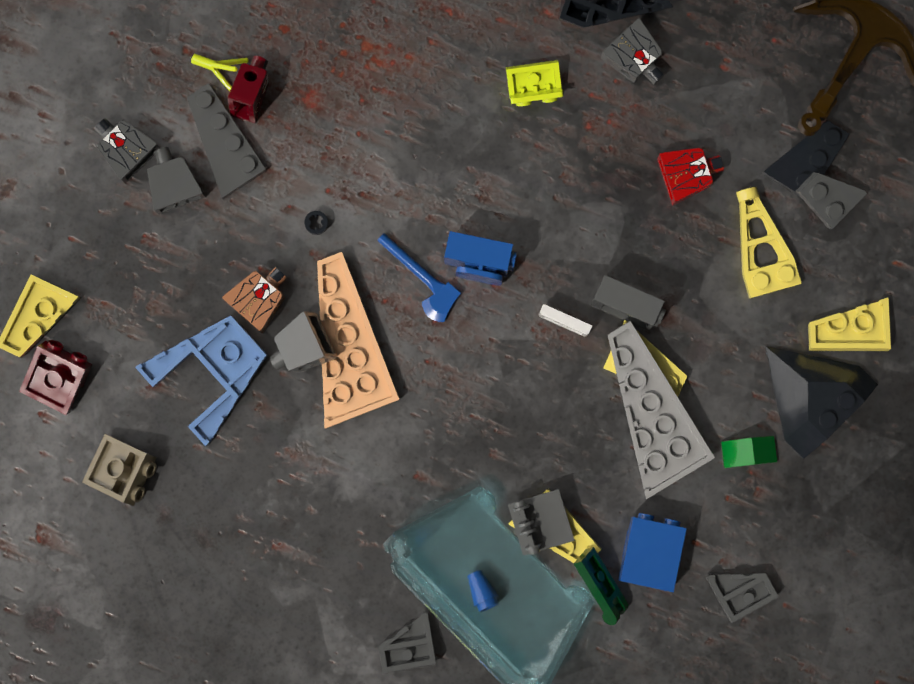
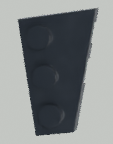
[762,120,849,198]

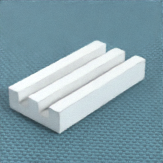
[539,304,592,337]

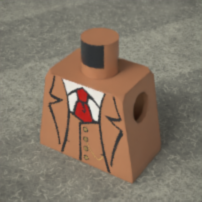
[222,267,287,333]

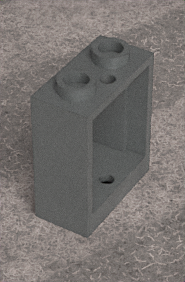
[591,275,666,331]

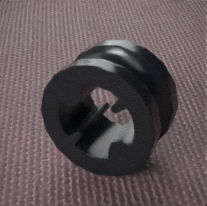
[304,210,328,235]

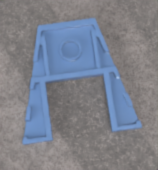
[135,316,268,446]

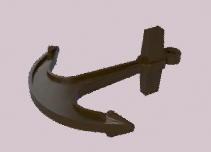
[793,0,914,136]

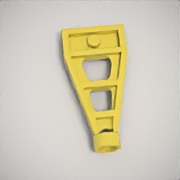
[736,187,802,299]

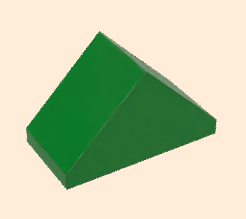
[721,436,777,468]

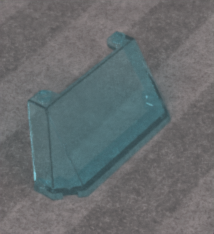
[383,486,594,684]

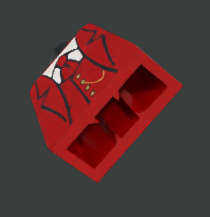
[657,148,724,206]

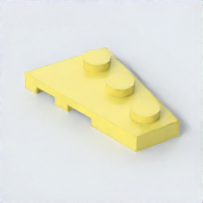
[0,275,80,358]

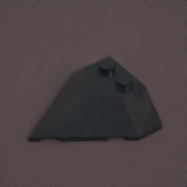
[558,0,673,28]
[765,346,878,459]

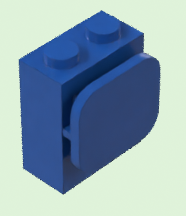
[444,231,517,286]
[618,513,687,592]

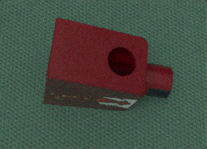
[227,56,269,123]

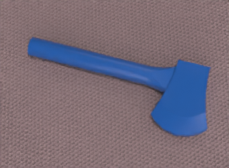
[377,233,461,322]

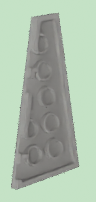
[607,321,715,499]

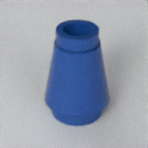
[467,570,499,612]

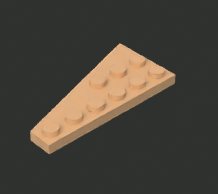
[317,252,399,429]

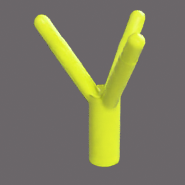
[191,54,249,91]

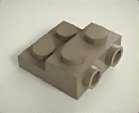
[82,434,157,506]

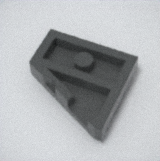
[796,172,867,229]
[706,573,779,623]

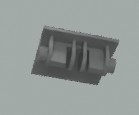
[508,489,575,556]

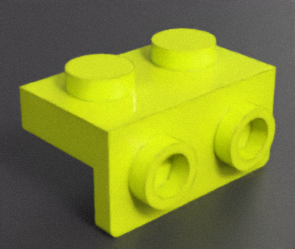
[506,60,563,106]

